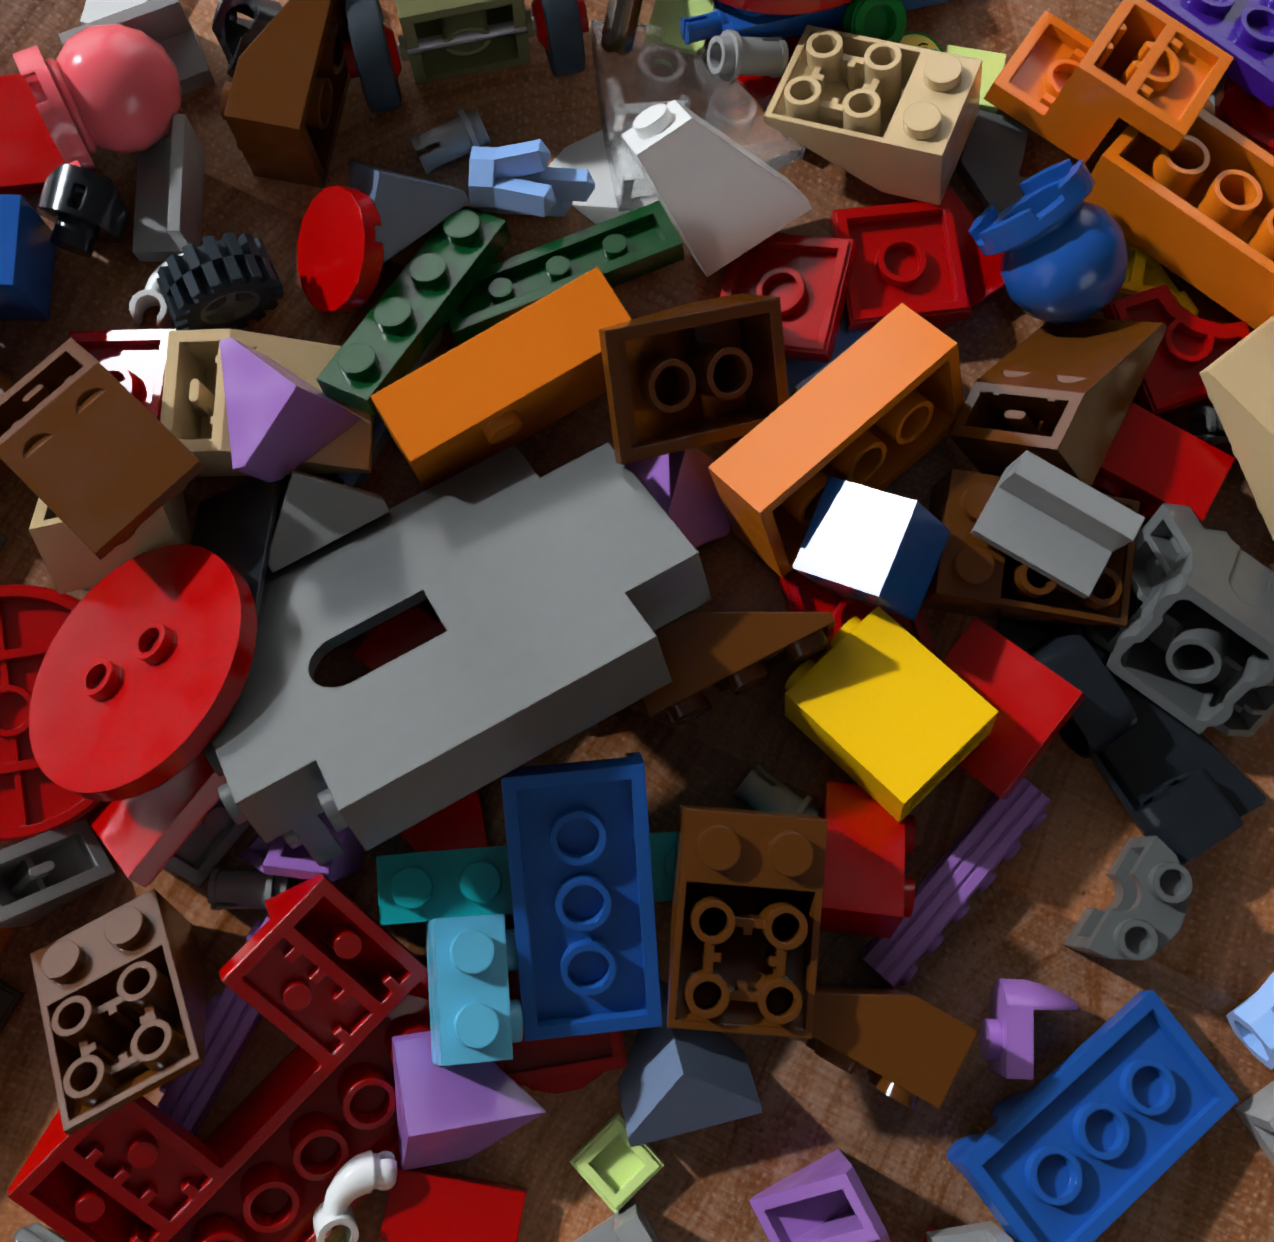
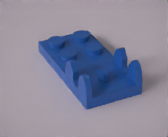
[501,752,662,1041]
[947,990,1239,1242]

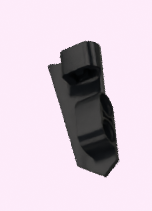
[996,619,1266,865]

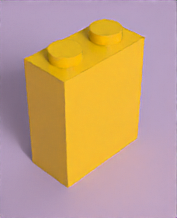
[785,606,999,823]

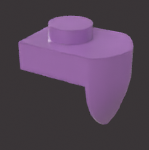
[980,978,1078,1080]

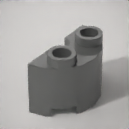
[1063,836,1193,960]

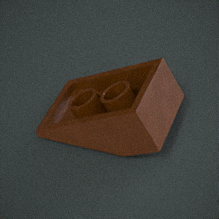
[220,0,351,188]
[599,293,789,465]

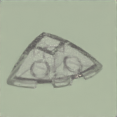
[590,20,805,212]

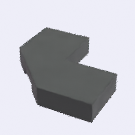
[956,110,1029,213]

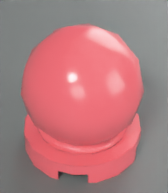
[12,24,182,171]

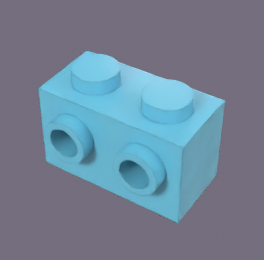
[425,914,523,1066]

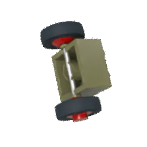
[342,0,589,113]

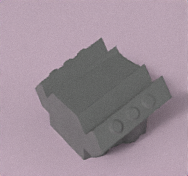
[1083,503,1274,737]

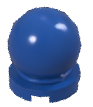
[968,159,1129,325]

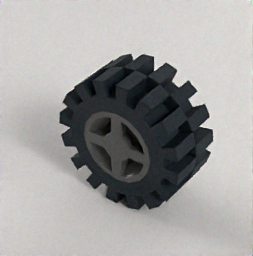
[156,232,284,330]

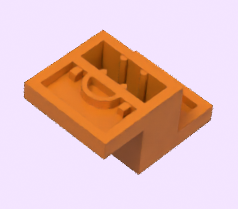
[984,0,1234,164]

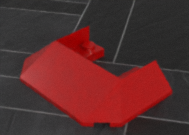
[7,873,430,1242]

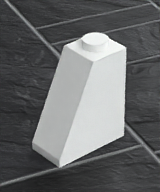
[621,99,813,277]

